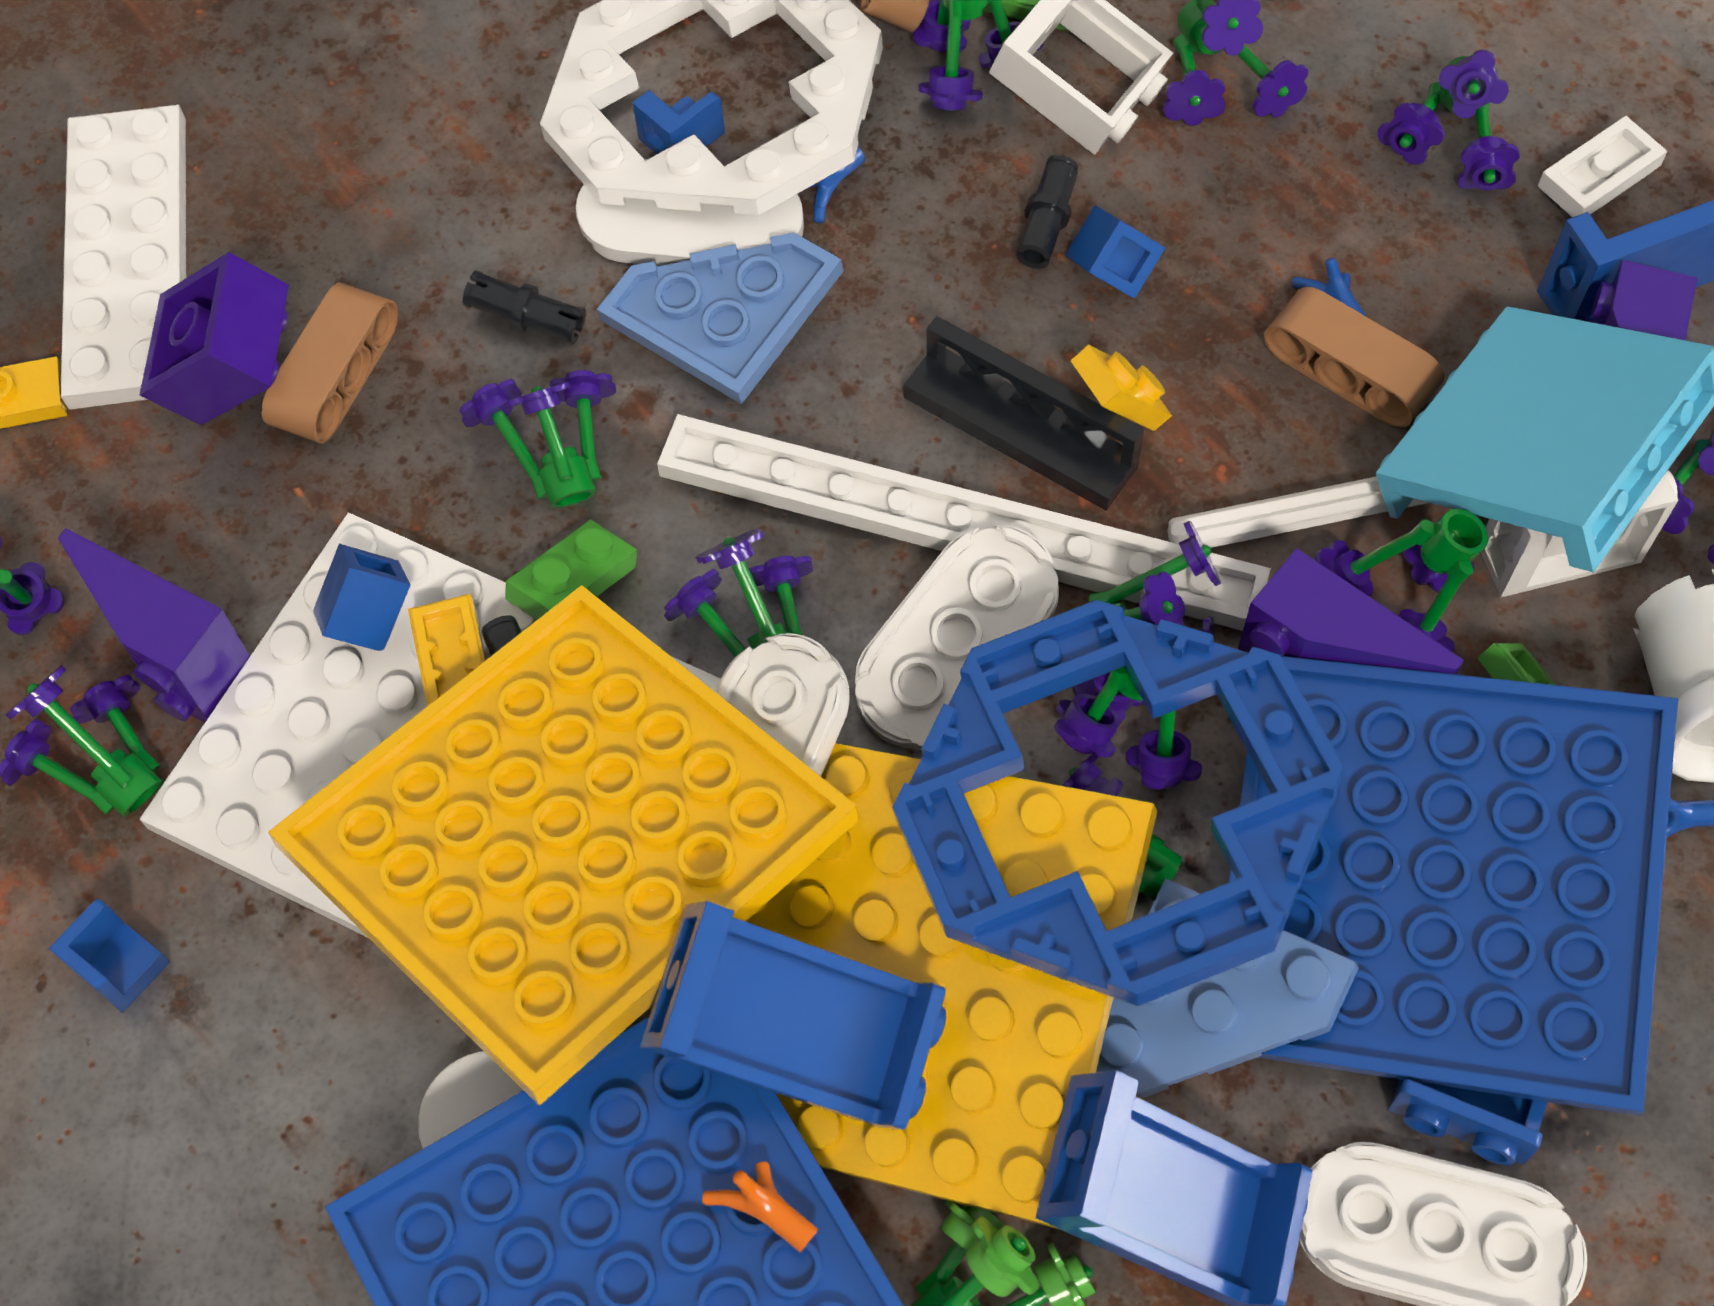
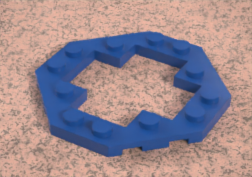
[892,600,1344,1006]

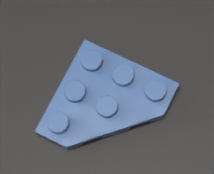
[597,232,843,404]
[1096,878,1359,1098]

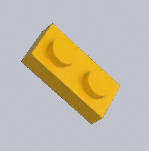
[1070,344,1172,431]

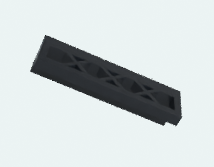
[903,316,1144,511]

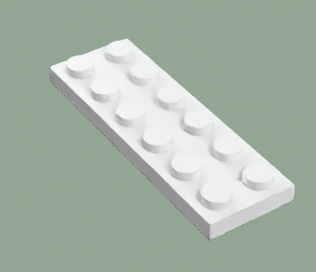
[61,105,186,410]

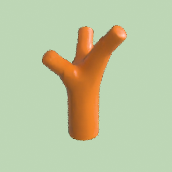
[702,1161,819,1253]

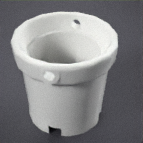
[1633,569,1714,783]

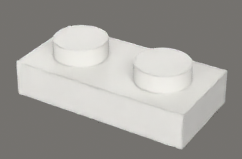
[1538,116,1668,217]

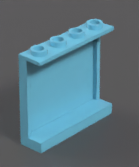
[1375,306,1714,573]

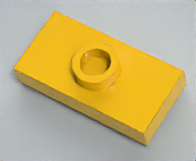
[0,356,67,429]
[408,594,487,706]

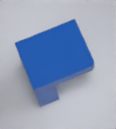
[632,90,725,155]
[1066,205,1165,299]
[313,543,411,651]
[48,899,170,1013]

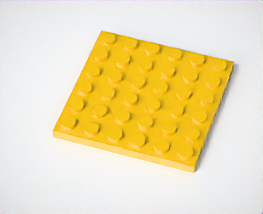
[268,585,859,1106]
[746,743,1157,1229]

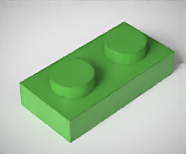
[505,520,637,620]

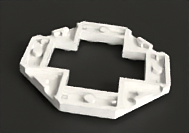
[540,0,883,216]

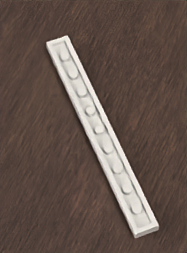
[657,414,1271,631]

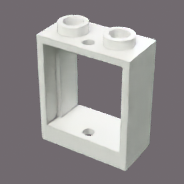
[989,0,1173,155]
[1481,470,1678,598]

